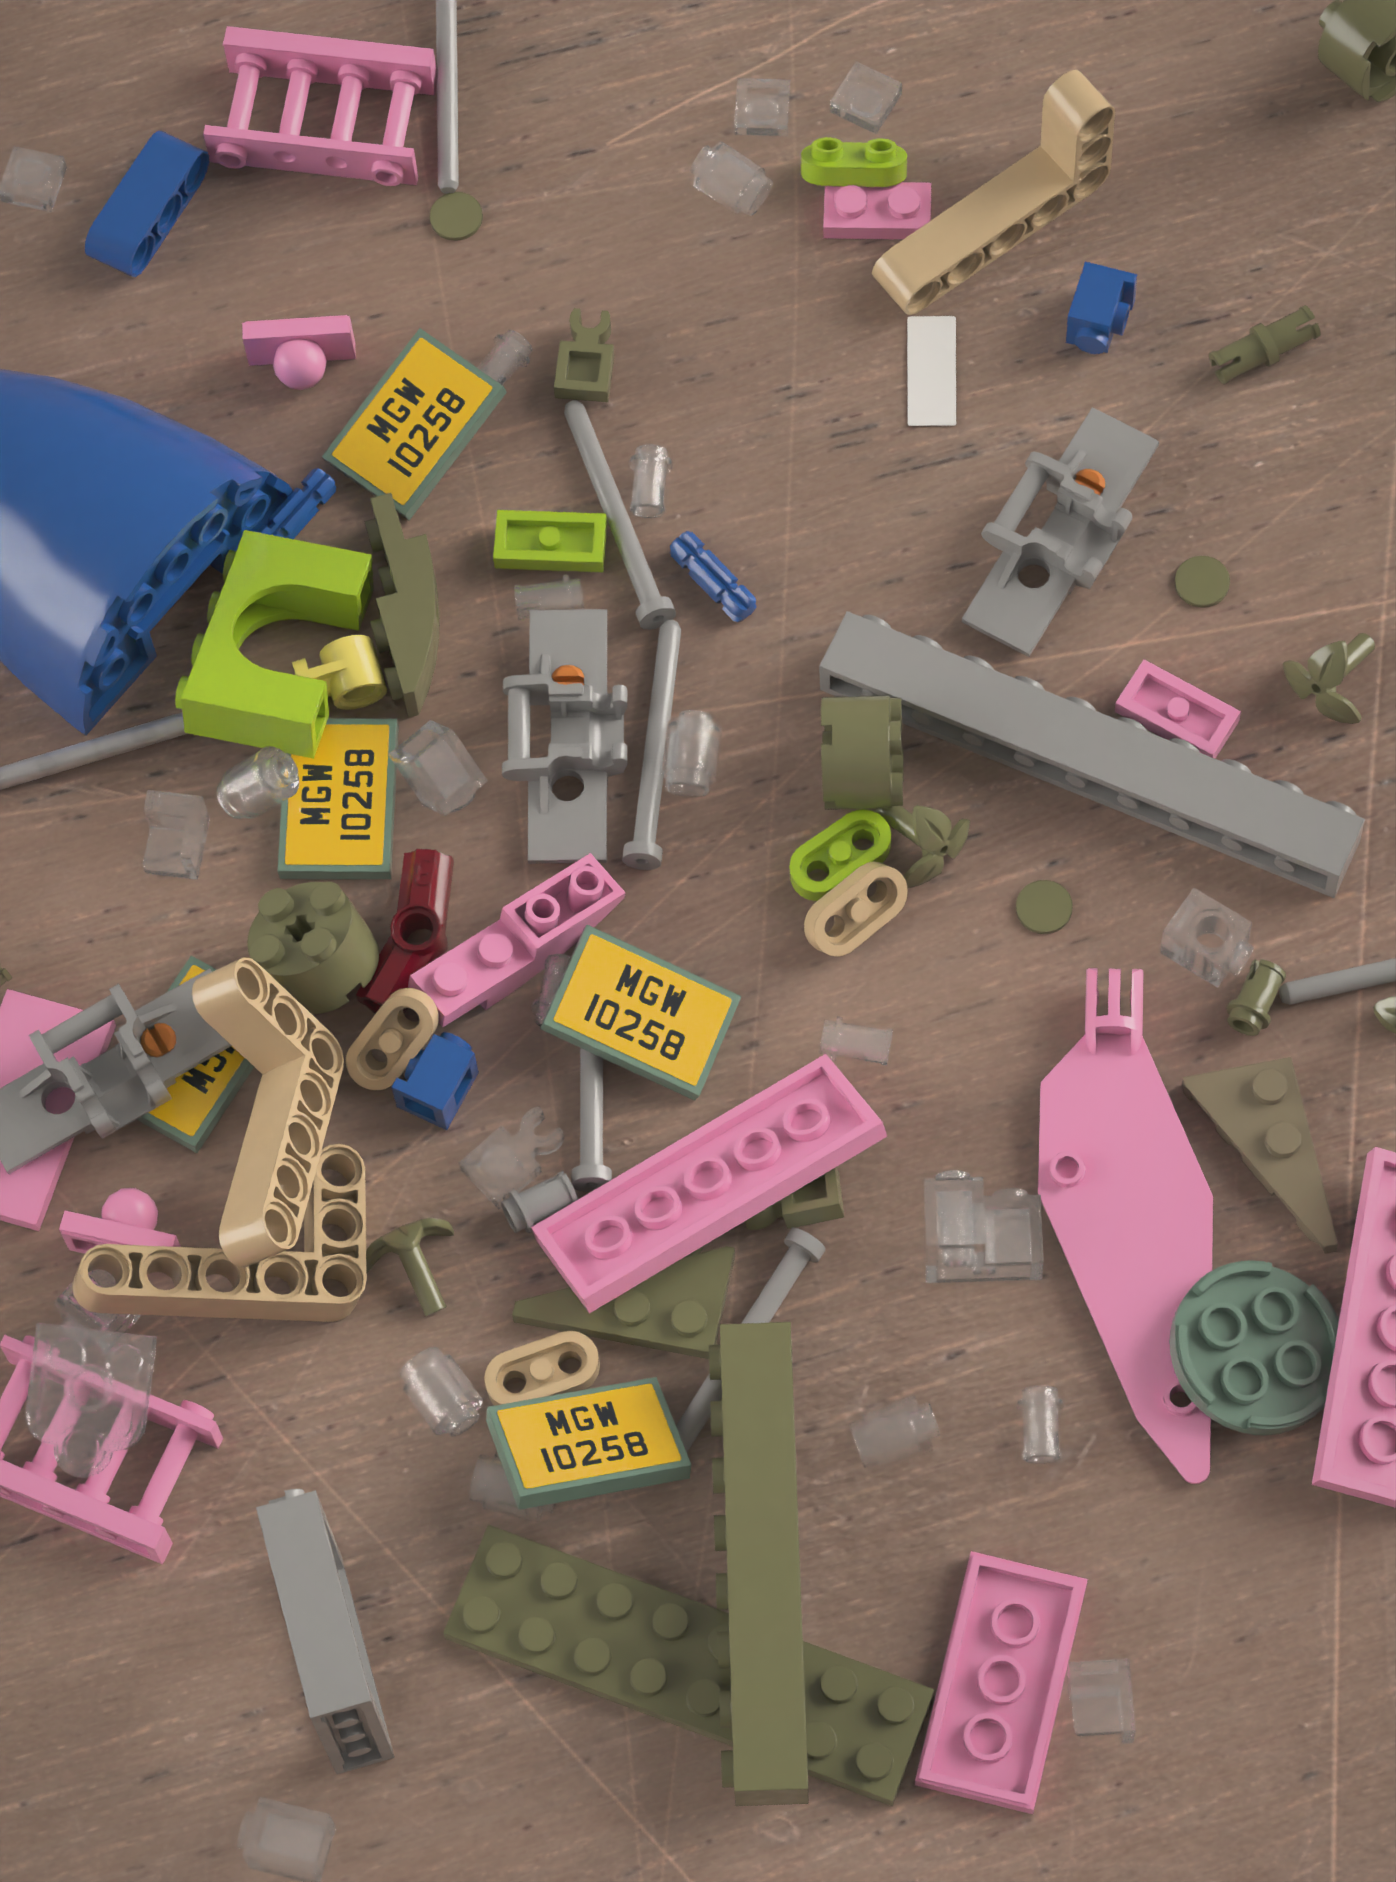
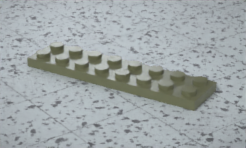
[443,1525,935,1807]

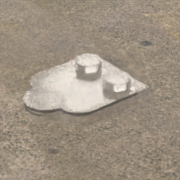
[25,1323,157,1477]

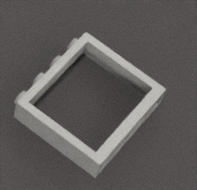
[256,1489,395,1774]

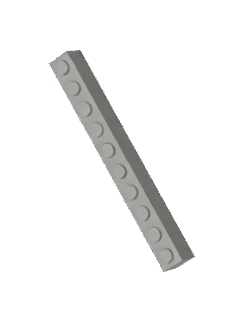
[819,611,1365,898]

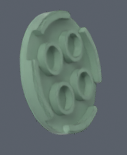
[1169,1260,1339,1435]

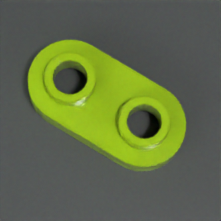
[801,137,907,187]
[789,809,891,901]

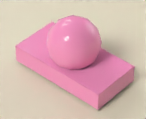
[242,315,356,390]
[59,1188,181,1254]

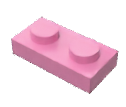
[823,182,931,239]
[1115,660,1241,758]

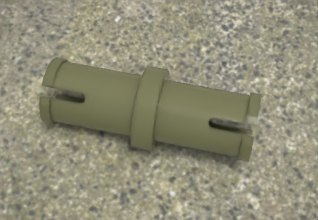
[1208,305,1321,385]

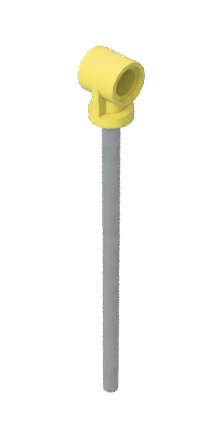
[0,635,387,790]

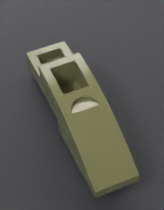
[364,493,440,718]

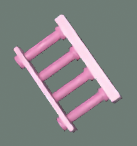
[203,26,437,186]
[0,1335,223,1564]

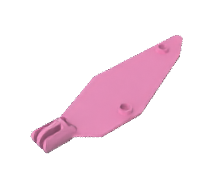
[1038,968,1213,1484]

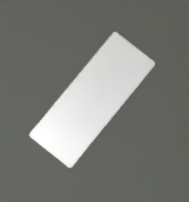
[907,316,956,426]

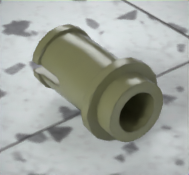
[1226,959,1286,1036]

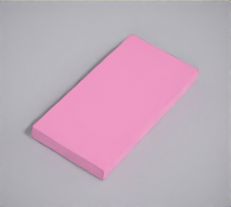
[0,989,116,1231]
[915,1551,1088,1814]

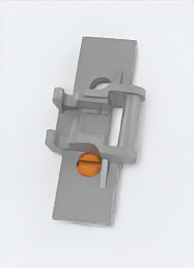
[962,407,1159,657]
[502,609,628,864]
[0,968,232,1174]

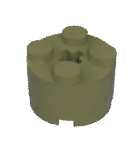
[1318,0,1396,102]
[821,696,904,810]
[247,881,379,1014]

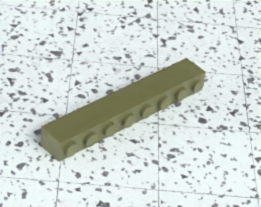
[709,1322,809,1806]

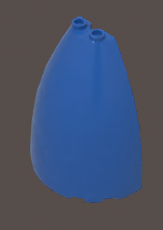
[0,369,293,736]

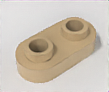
[804,862,908,957]
[346,988,439,1090]
[484,1331,600,1405]

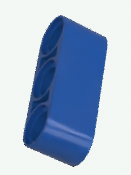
[85,131,209,277]

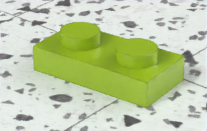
[493,510,607,572]

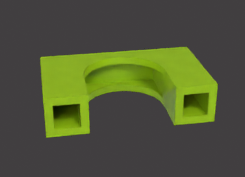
[175,530,374,759]

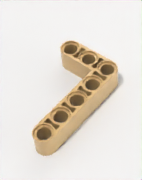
[872,70,1115,315]
[192,957,344,1267]
[72,1144,367,1322]

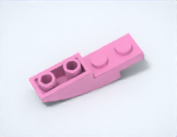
[408,853,625,1027]

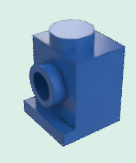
[1066,261,1137,354]
[391,1032,479,1130]

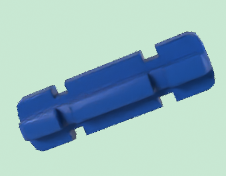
[257,468,336,539]
[670,531,757,622]

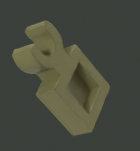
[554,308,615,402]
[745,1167,844,1230]

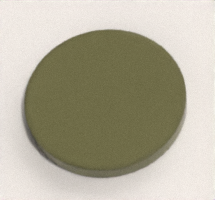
[430,192,483,241]
[1175,556,1230,607]
[1016,880,1073,934]

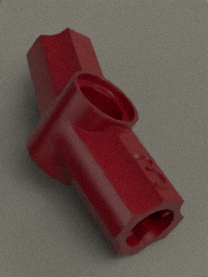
[356,849,454,1014]

